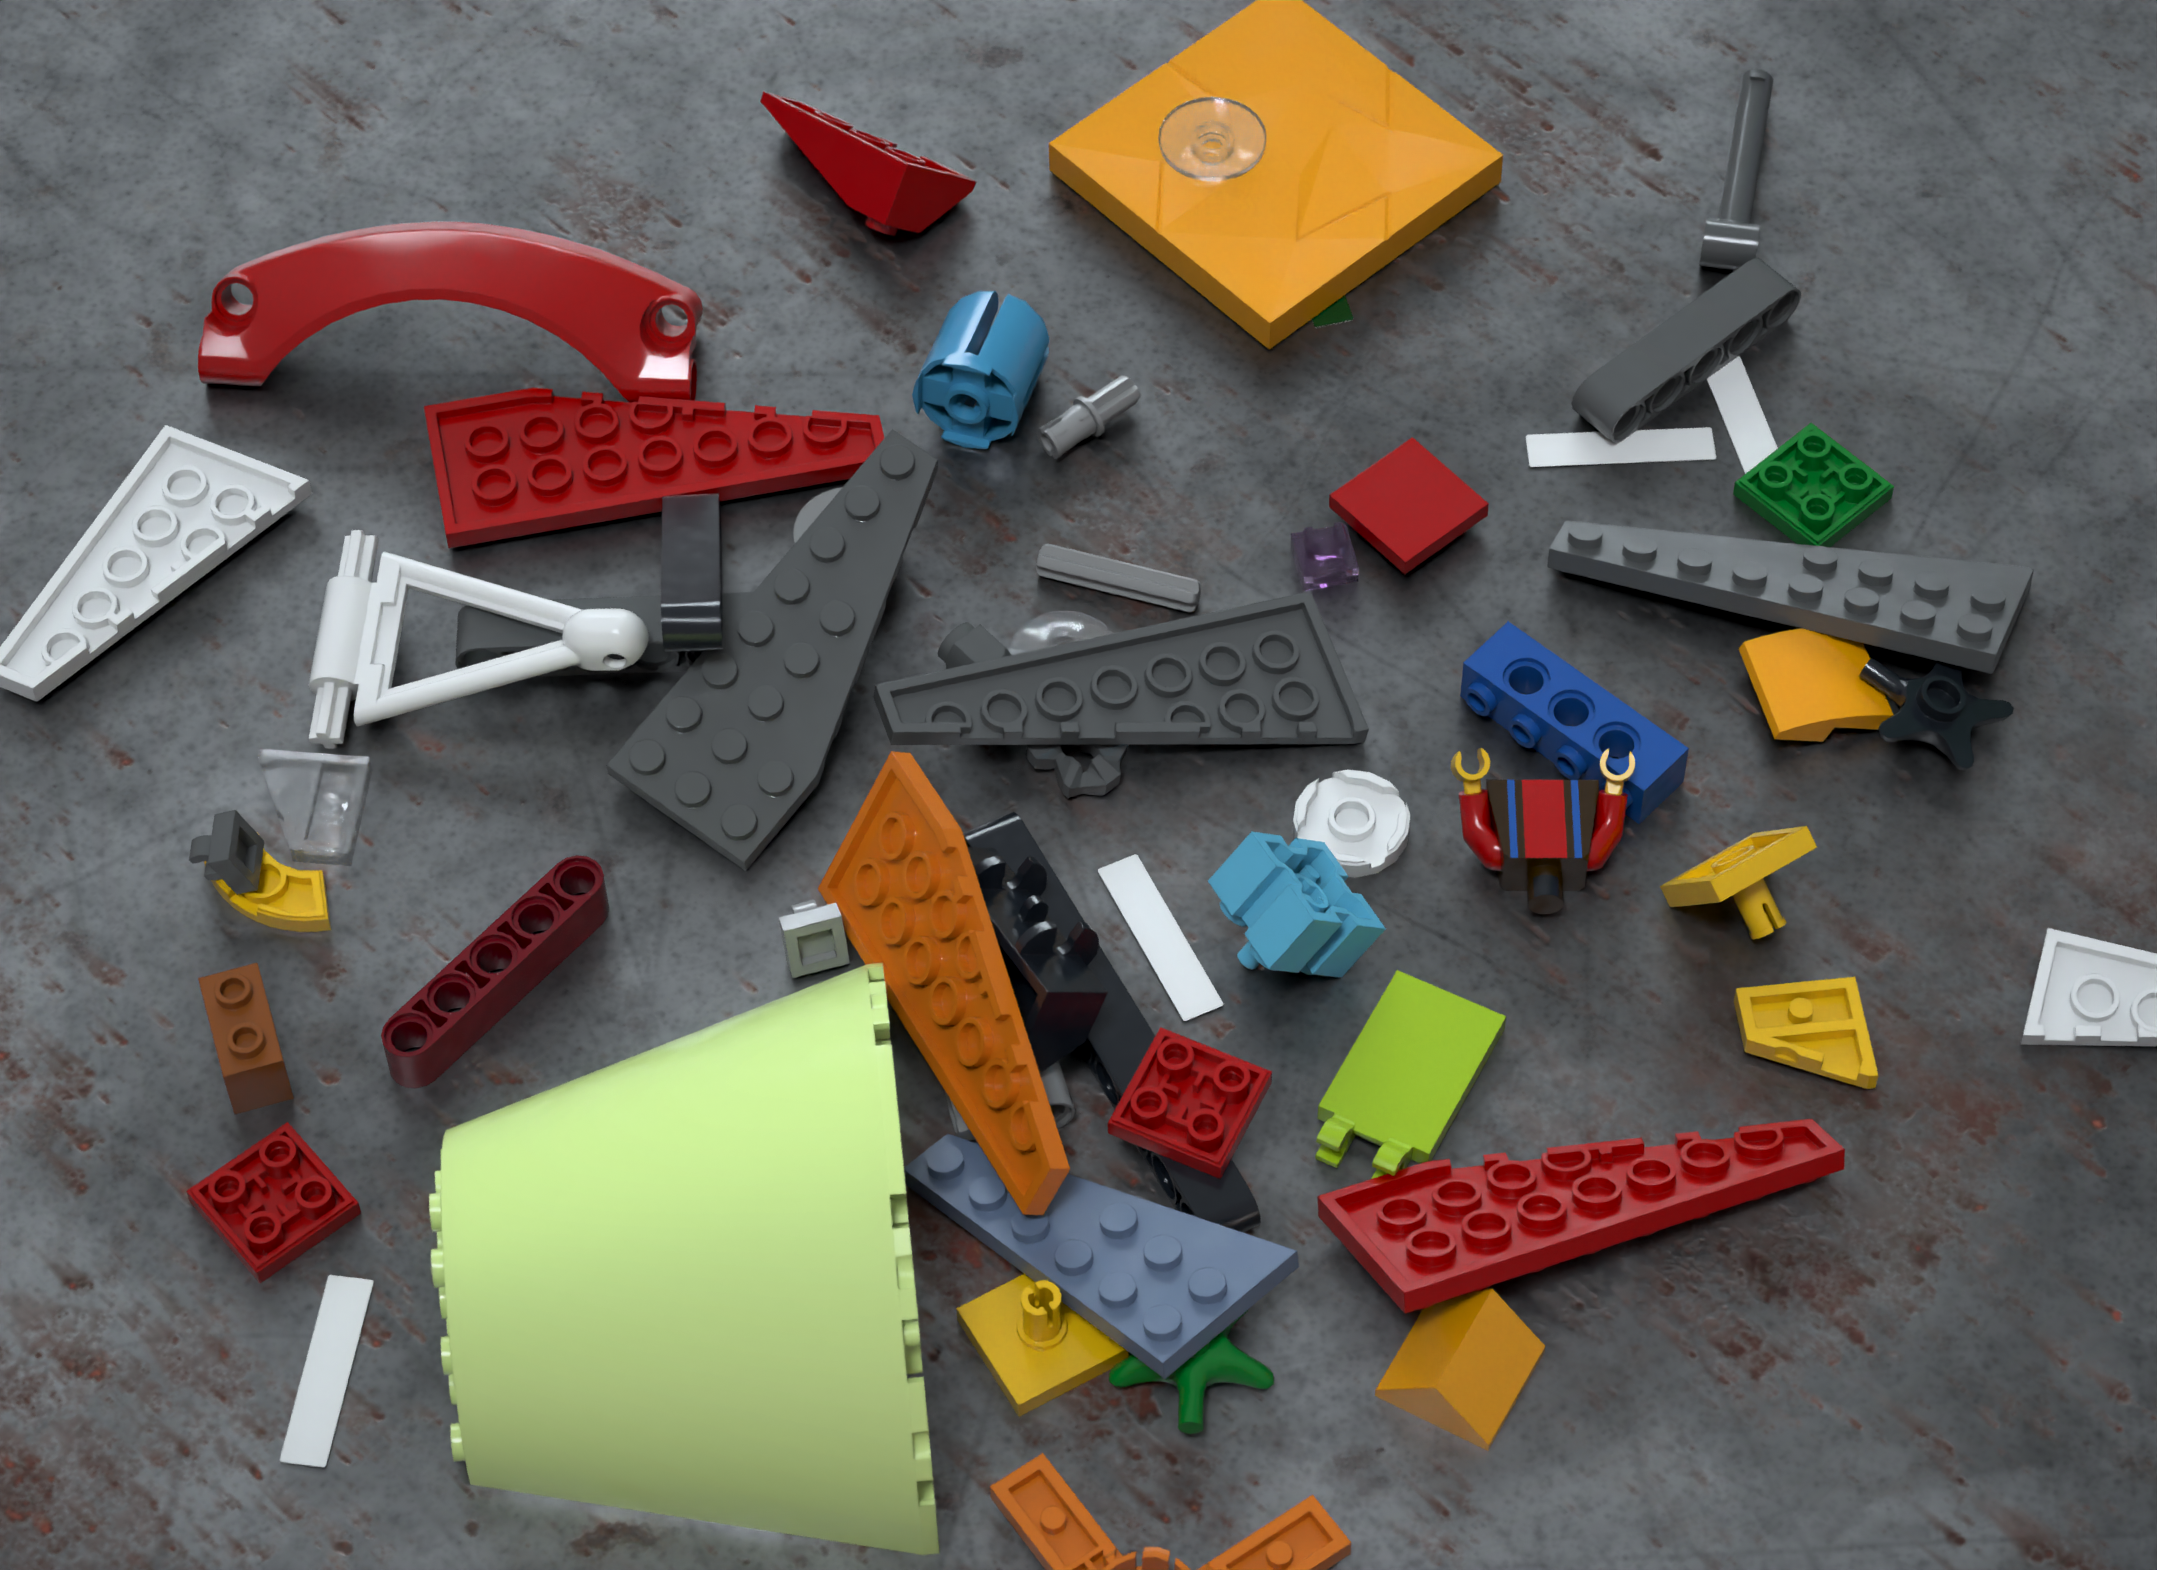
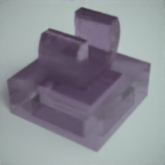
[1291,522,1359,591]

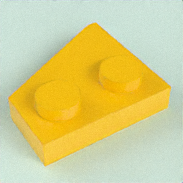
[1734,977,1879,1089]

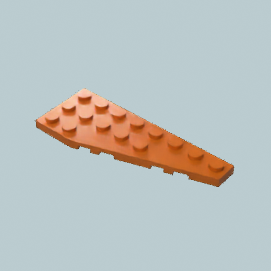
[818,751,1070,1215]

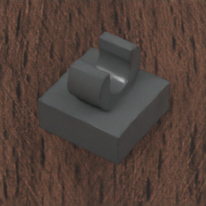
[189,810,264,894]

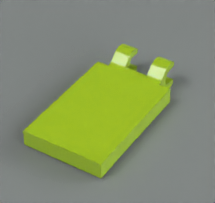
[1315,970,1506,1179]

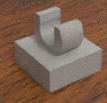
[779,899,850,978]

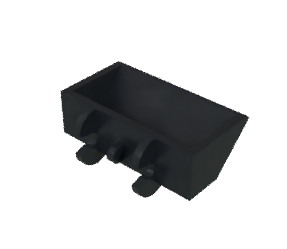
[968,847,1108,1073]

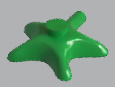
[1109,1310,1274,1434]

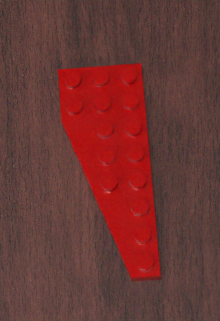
[424,387,885,548]
[1317,1119,1845,1313]

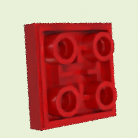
[1329,437,1489,574]
[1108,1027,1272,1179]
[186,1122,361,1283]

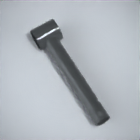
[1699,69,1773,271]

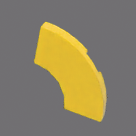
[204,832,331,932]

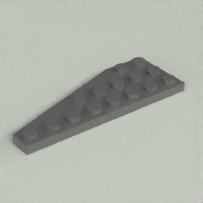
[606,429,938,871]

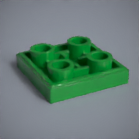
[1733,423,1894,547]

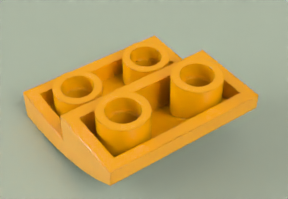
[1739,628,1893,742]

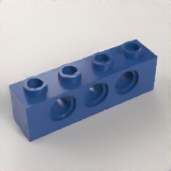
[1460,621,1689,824]

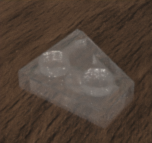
[258,749,373,867]

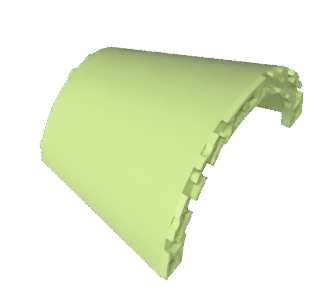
[429,963,940,1555]

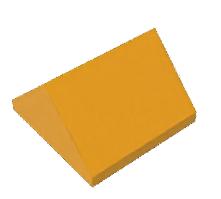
[1375,1289,1545,1451]

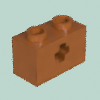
[198,962,294,1115]

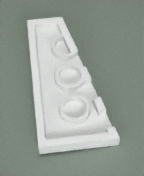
[2020,928,2157,1047]

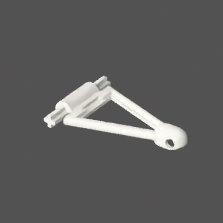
[309,530,649,749]

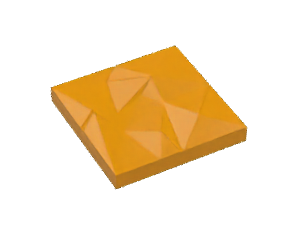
[1049,0,1503,350]

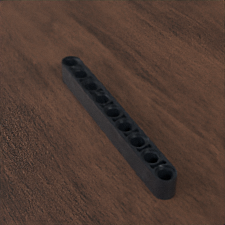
[963,812,1261,1232]

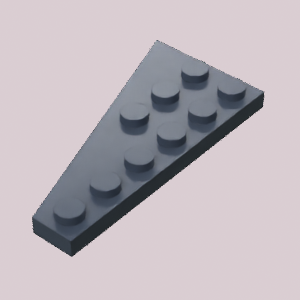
[904,1134,1299,1379]

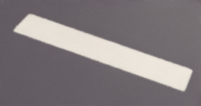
[1707,356,1778,474]
[1526,427,1716,467]
[1098,854,1223,1021]
[280,1275,374,1468]

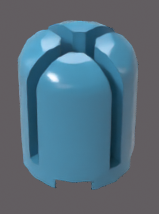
[912,291,1049,449]

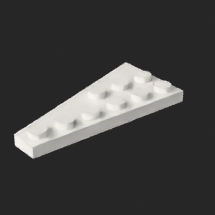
[0,425,312,702]

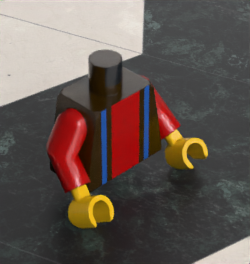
[1451,748,1635,914]

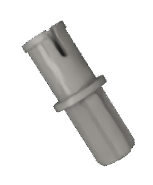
[1036,375,1141,459]

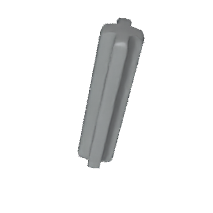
[1036,543,1201,613]

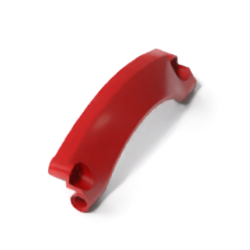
[198,221,703,402]

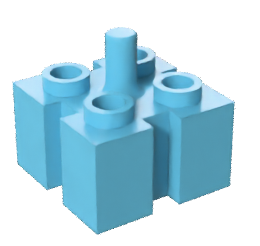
[1208,831,1386,978]

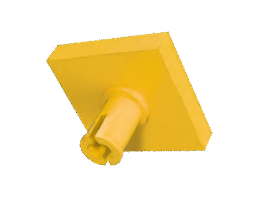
[1660,826,1817,940]
[956,1274,1128,1417]

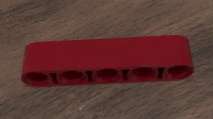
[381,855,609,1089]

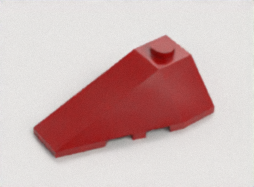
[760,92,976,236]

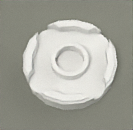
[1293,770,1410,878]

